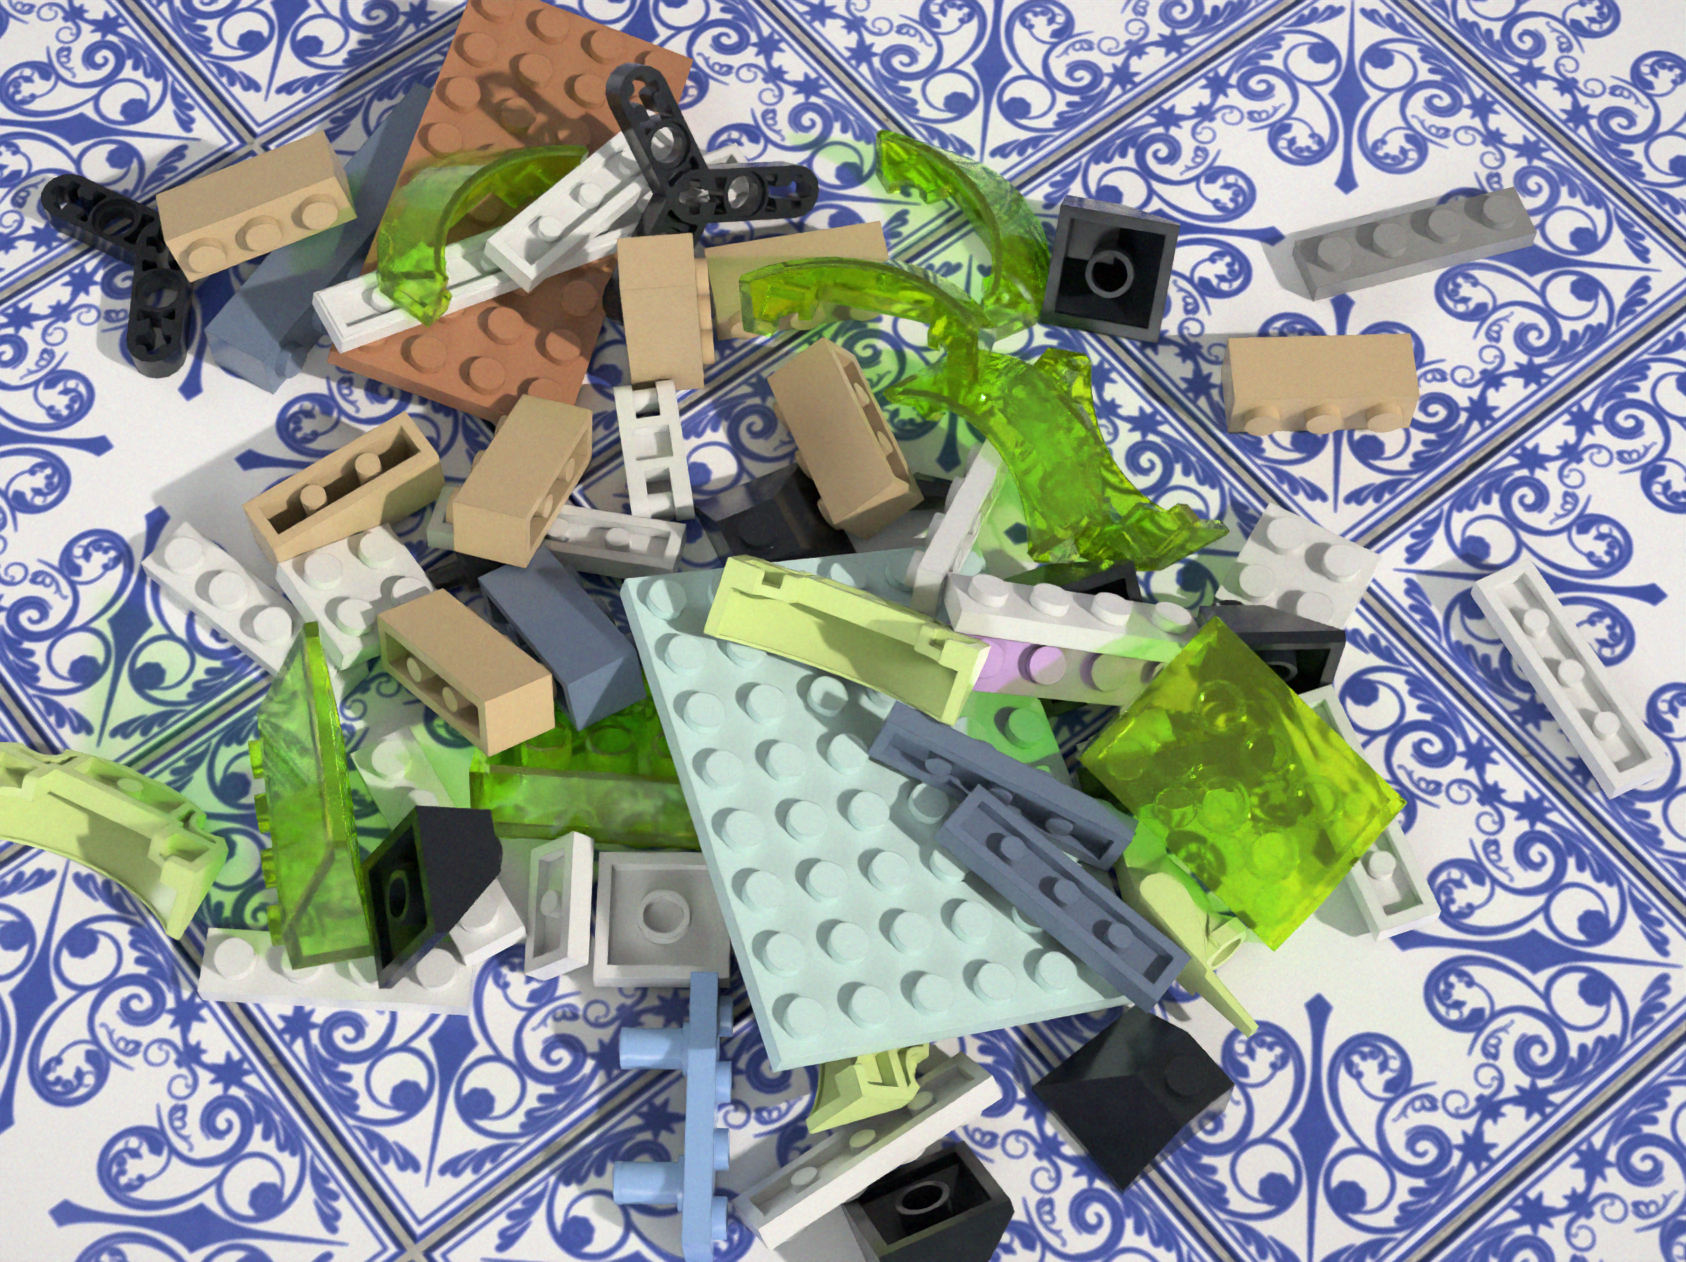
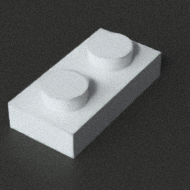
[524,831,594,981]

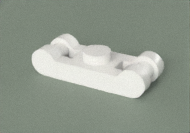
[613,379,695,521]

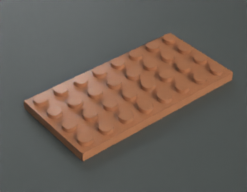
[327,0,694,424]

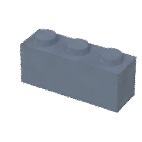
[478,546,647,731]

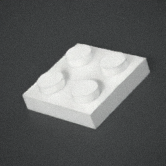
[1212,502,1383,630]
[275,522,437,671]
[593,852,731,988]

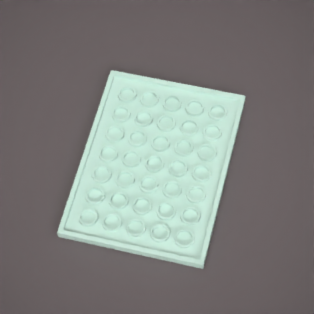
[619,540,1133,1072]

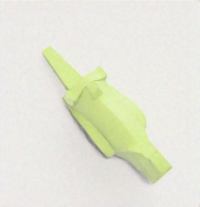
[1114,815,1259,1038]

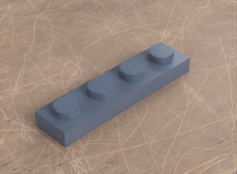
[867,700,1139,872]
[933,784,1192,1014]

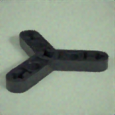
[602,62,819,327]
[41,174,194,379]

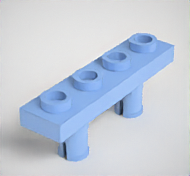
[613,972,733,1262]

